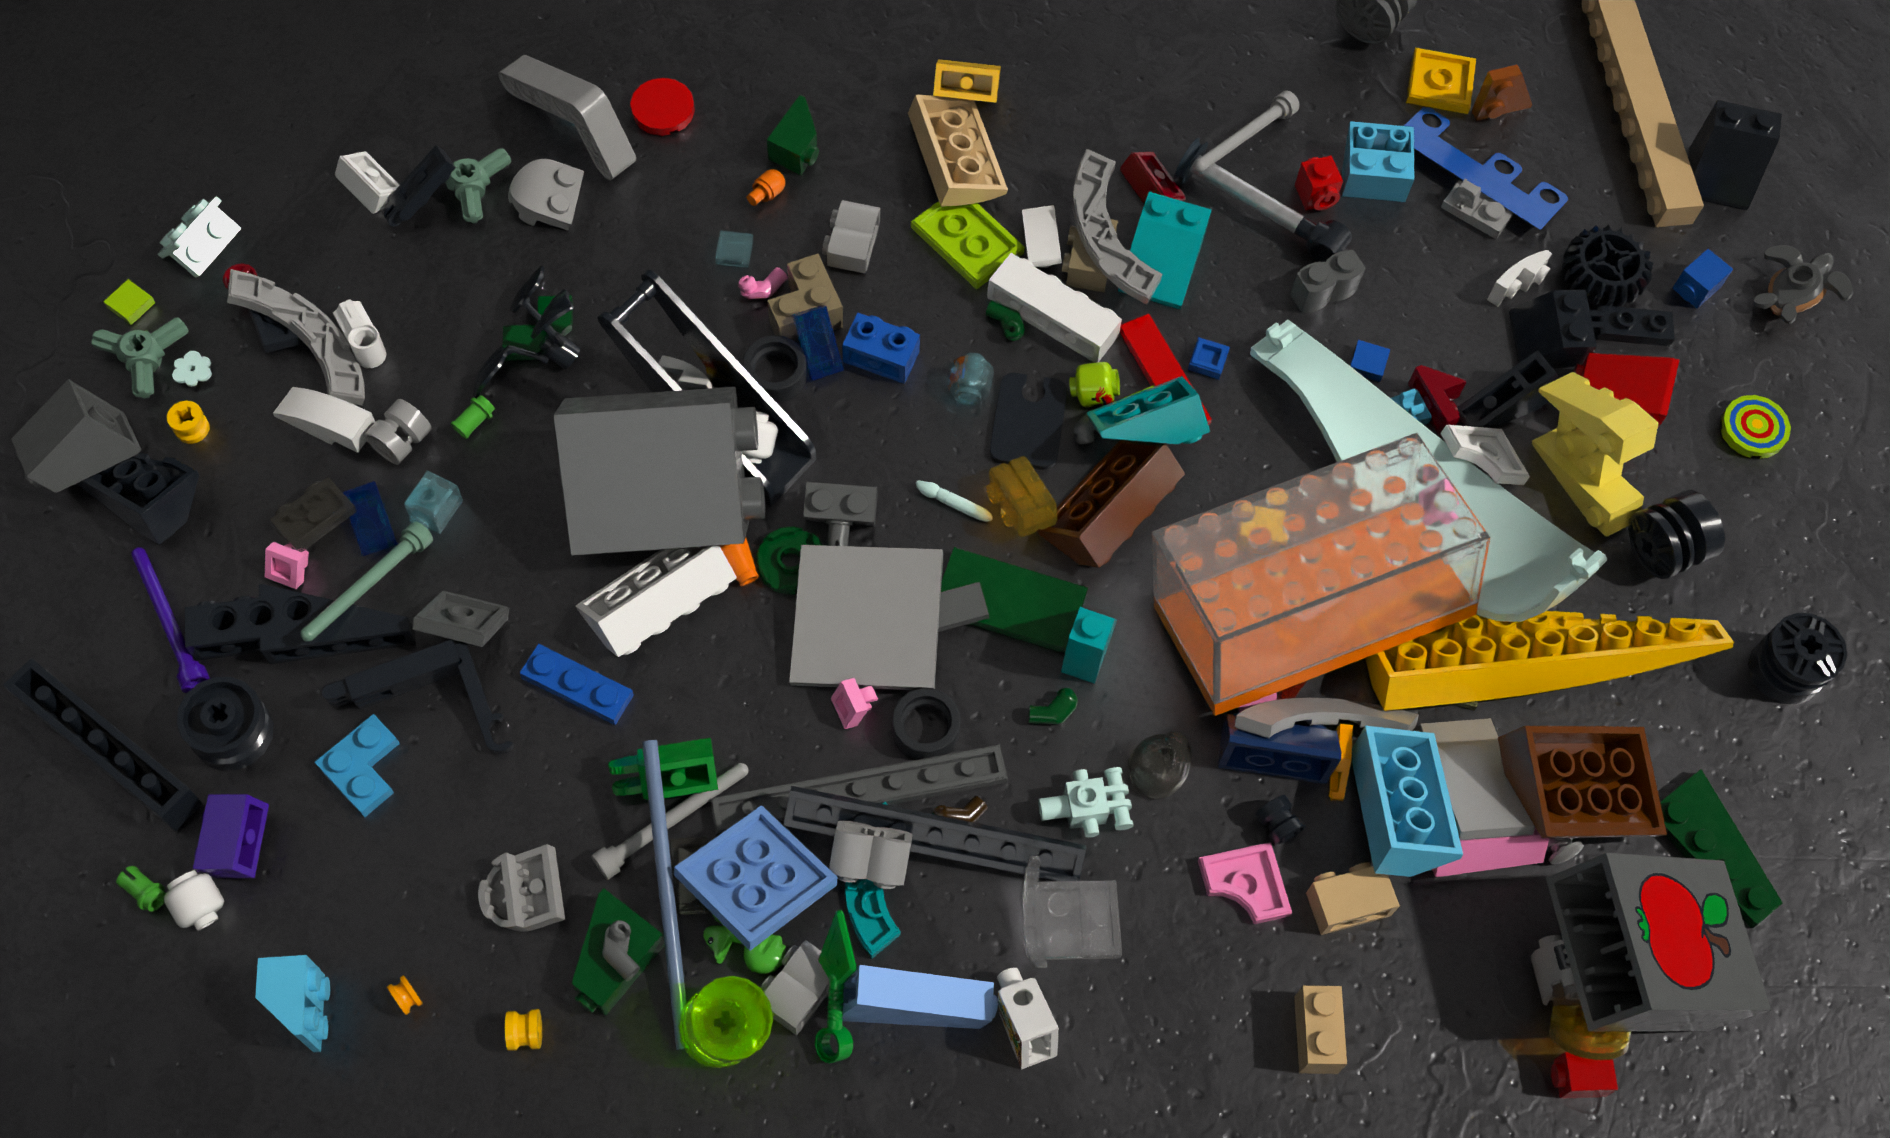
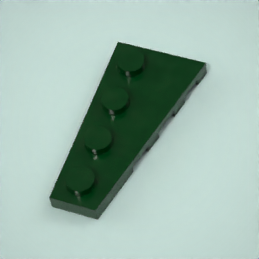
[1660,769,1783,929]

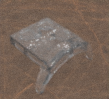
[1022,855,1122,969]

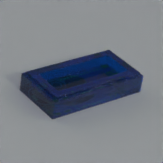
[792,305,844,381]
[341,481,398,556]

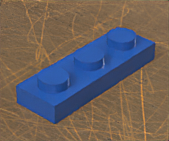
[520,643,634,725]

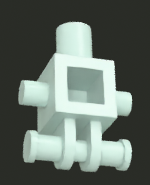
[1038,767,1133,837]

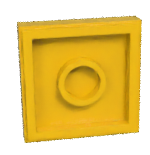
[1406,48,1476,114]

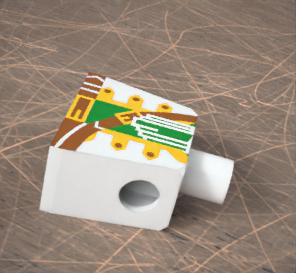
[997,968,1059,1070]

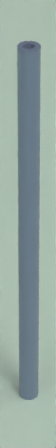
[642,740,692,1050]

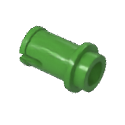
[450,395,495,439]
[116,866,166,912]

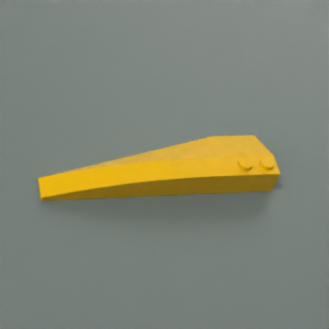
[1365,611,1734,711]

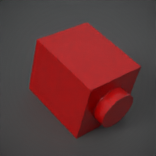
[1551,1050,1618,1099]

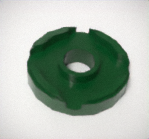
[756,526,822,595]

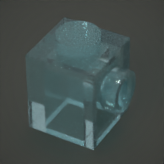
[404,470,463,534]

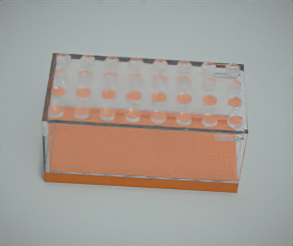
[1152,433,1491,716]

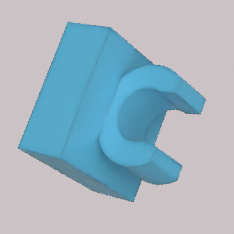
[1391,389,1432,425]

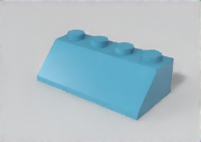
[1352,726,1463,877]

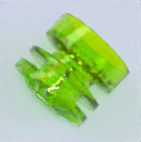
[678,976,773,1069]

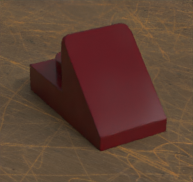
[1408,365,1466,438]

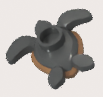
[1754,245,1853,324]

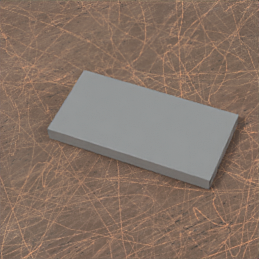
[1419,718,1535,840]

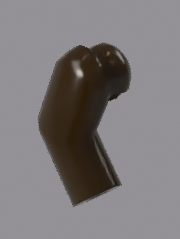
[932,796,988,823]

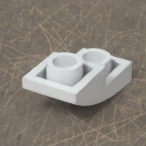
[1022,205,1062,268]
[1487,250,1552,307]

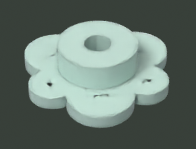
[172,351,212,387]

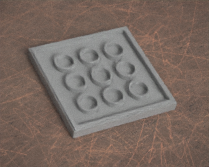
[789,545,943,690]

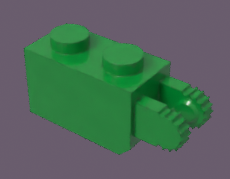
[608,738,718,800]

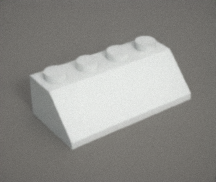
[576,545,737,657]

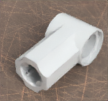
[333,299,386,368]

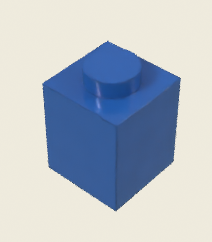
[1672,249,1733,309]

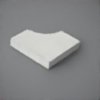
[1441,425,1530,485]

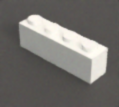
[987,253,1122,363]

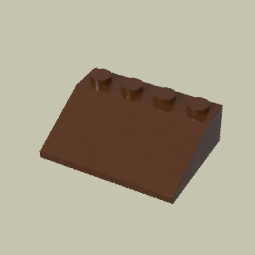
[1498,726,1667,838]

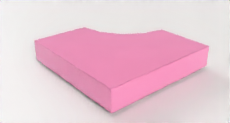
[1198,842,1292,924]

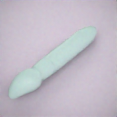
[916,480,993,522]

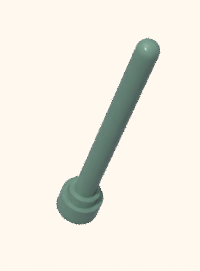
[300,521,433,642]

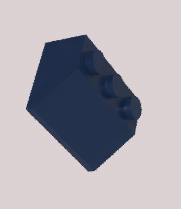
[1218,712,1342,784]

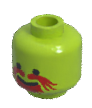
[1069,362,1120,407]

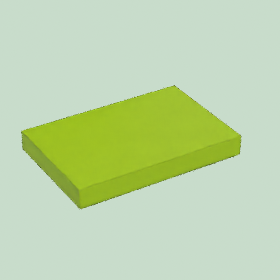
[911,201,1025,290]

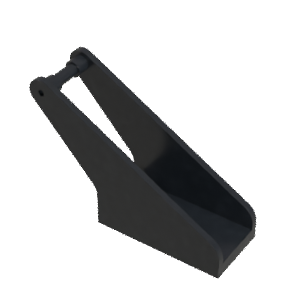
[597,270,816,507]

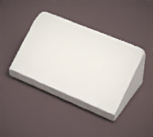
[335,151,399,214]

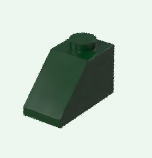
[767,95,819,175]

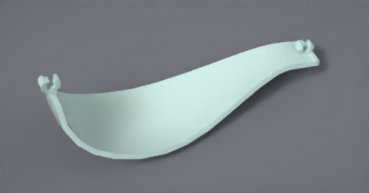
[1250,320,1607,622]

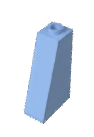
[842,965,998,1029]

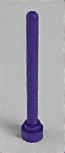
[131,547,210,693]

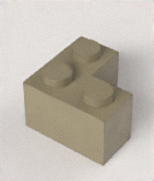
[767,253,843,343]

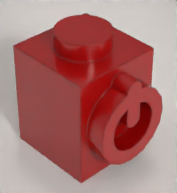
[1294,155,1343,211]

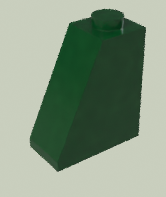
[572,888,665,1016]

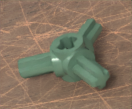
[445,148,511,224]
[91,318,189,399]

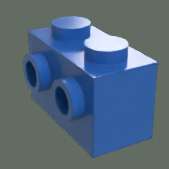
[842,313,920,384]

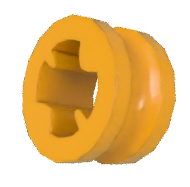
[387,975,423,1015]

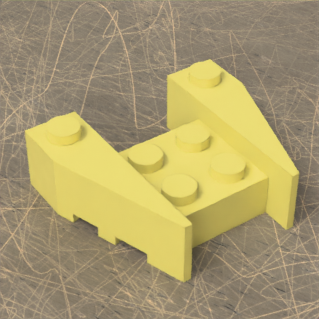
[1532,372,1659,537]

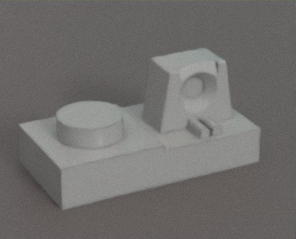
[1441,179,1514,239]

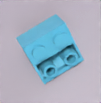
[1342,121,1414,202]
[255,955,330,1052]

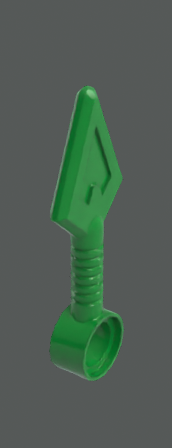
[815,910,857,1063]

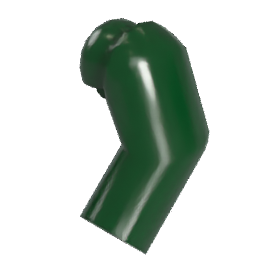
[985,300,1025,341]
[1029,688,1078,724]

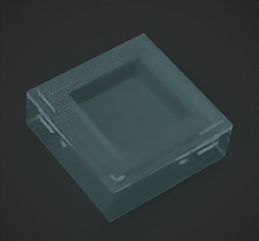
[715,231,754,268]

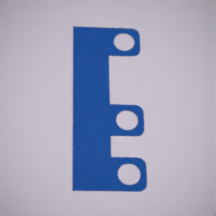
[1404,107,1568,230]

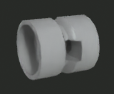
[364,399,432,465]

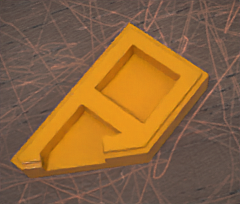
[1329,724,1353,801]

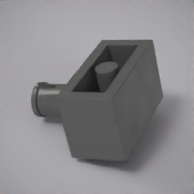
[803,482,878,546]

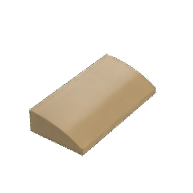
[908,95,1008,206]

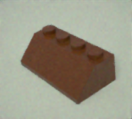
[1036,440,1185,568]

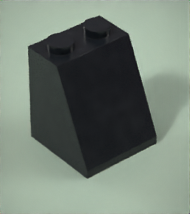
[1688,100,1782,210]

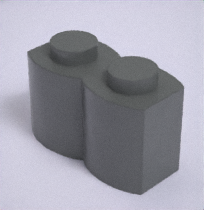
[1290,250,1366,313]

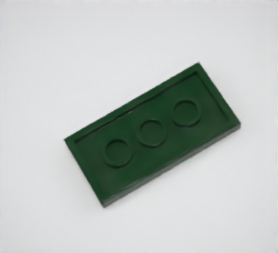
[941,547,1088,653]

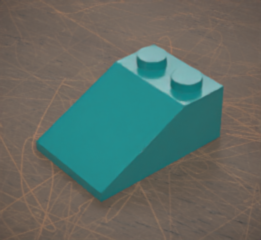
[1118,192,1212,310]
[1086,376,1211,444]

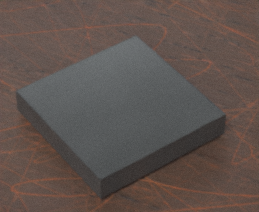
[413,591,510,647]

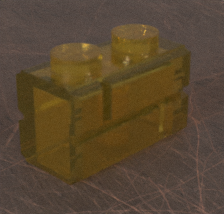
[986,456,1057,537]

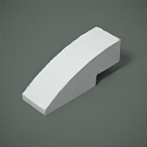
[273,387,375,453]

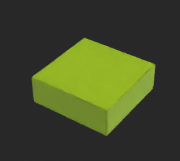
[103,279,155,325]

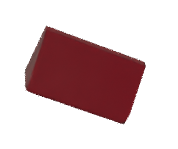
[1120,152,1186,204]

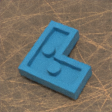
[315,714,400,818]

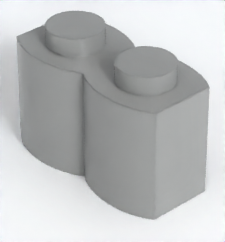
[822,200,880,274]
[829,821,913,889]
[758,940,829,1035]

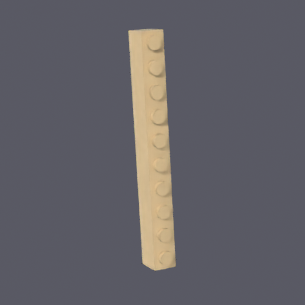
[1582,0,1704,227]

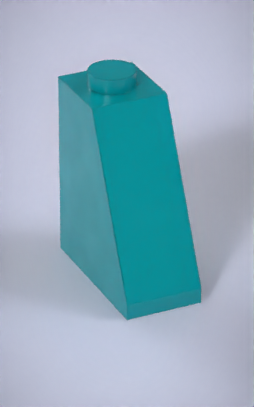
[1061,607,1117,684]

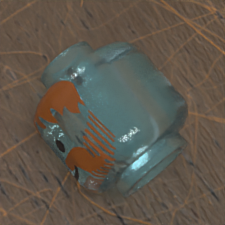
[948,353,994,405]

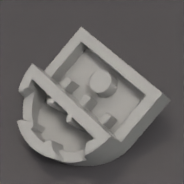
[508,159,584,231]
[478,844,565,932]

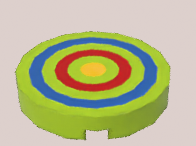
[1720,395,1791,459]

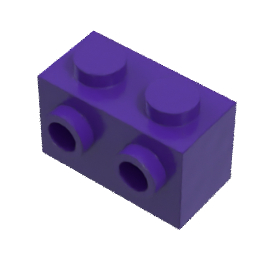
[193,794,269,878]

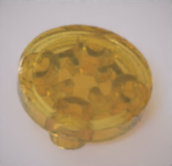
[1549,1005,1631,1060]

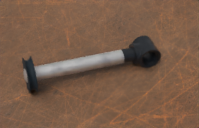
[1174,137,1352,262]

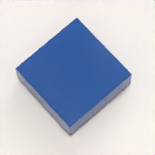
[1188,337,1230,380]
[1350,340,1390,382]

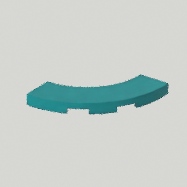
[845,802,901,959]

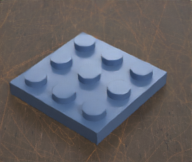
[674,805,838,950]

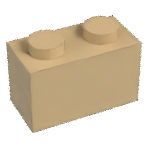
[1306,862,1400,935]
[1294,985,1347,1074]

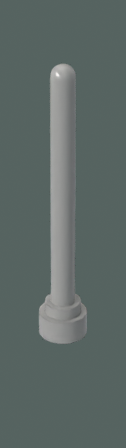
[1193,90,1299,172]
[591,763,748,880]

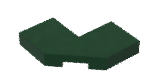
[502,295,573,361]

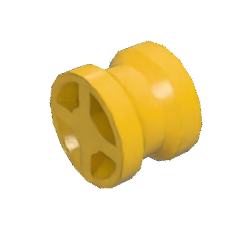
[167,400,210,444]
[505,1009,542,1051]

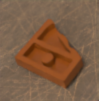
[1472,64,1532,121]

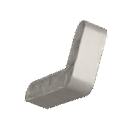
[498,54,636,180]

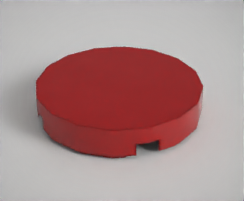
[630,78,695,136]

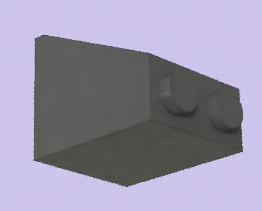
[11,379,142,493]

